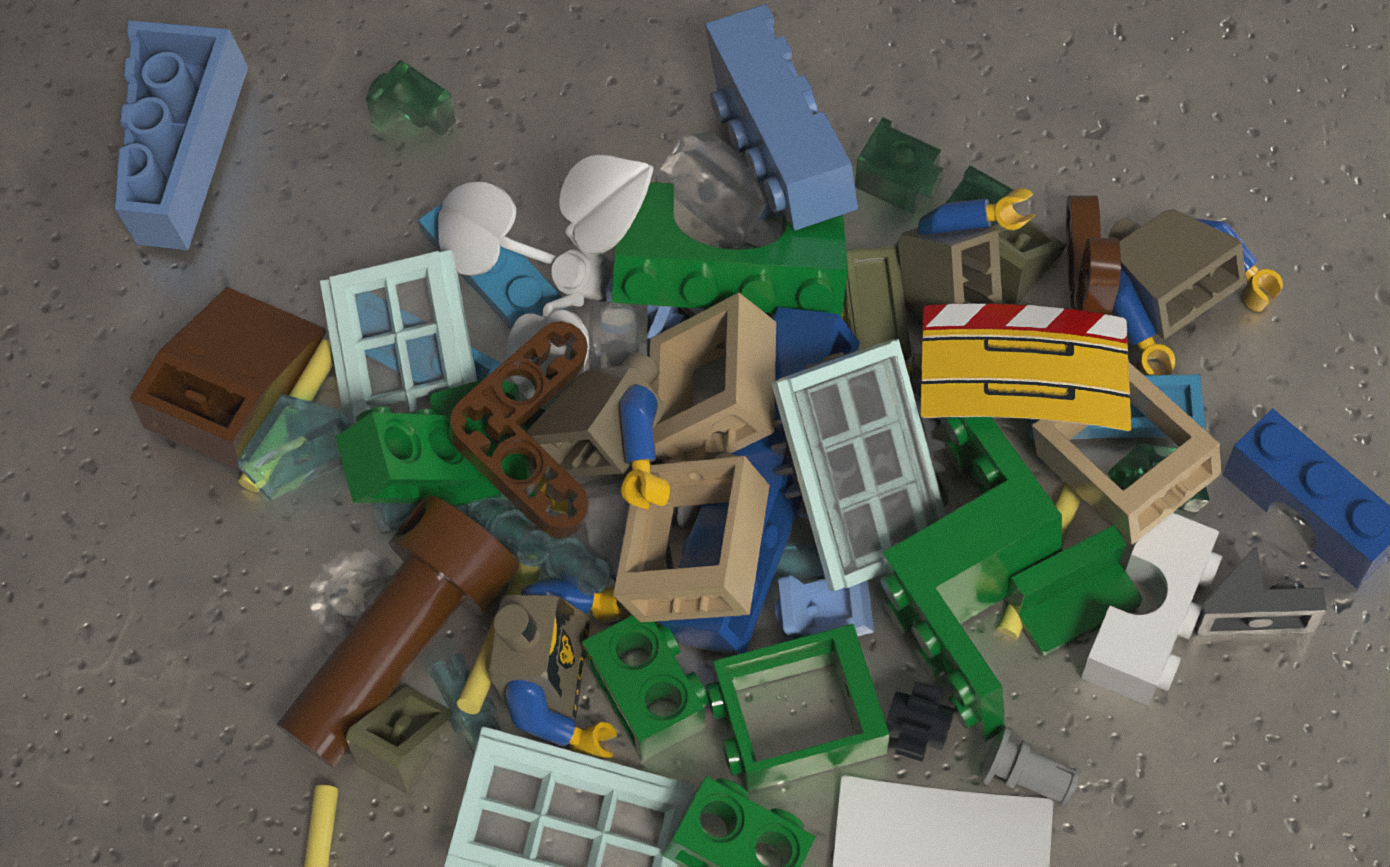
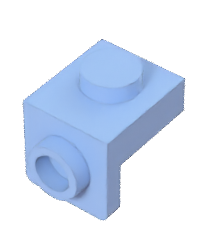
[775,575,874,639]

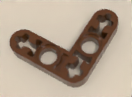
[1065,195,1121,315]
[448,321,589,538]

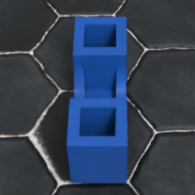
[1222,408,1390,589]

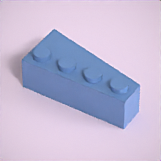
[705,4,858,231]
[115,20,248,250]

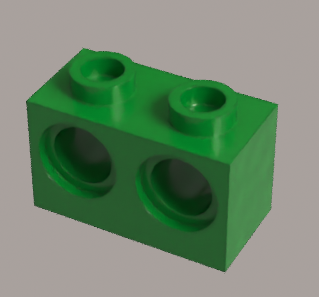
[335,407,480,504]
[582,615,710,762]
[661,776,816,867]

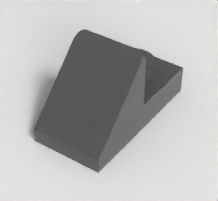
[1195,547,1327,636]

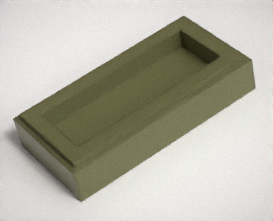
[844,246,912,360]

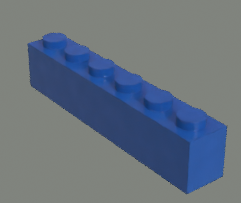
[658,307,860,655]

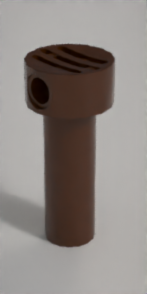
[276,494,520,768]

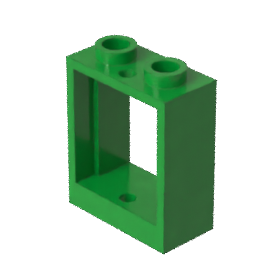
[705,624,890,792]

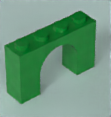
[612,182,848,318]

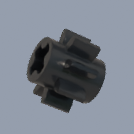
[886,681,955,762]

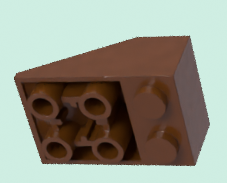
[130,287,326,471]

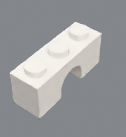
[1081,513,1223,706]

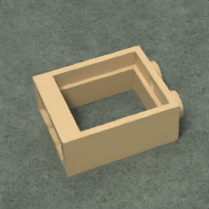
[649,293,776,462]
[1032,361,1221,545]
[613,454,770,623]

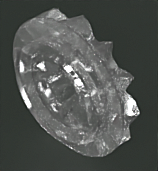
[309,548,397,639]

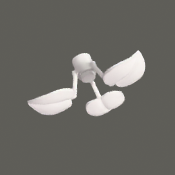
[438,155,654,411]

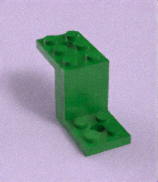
[880,417,1063,742]

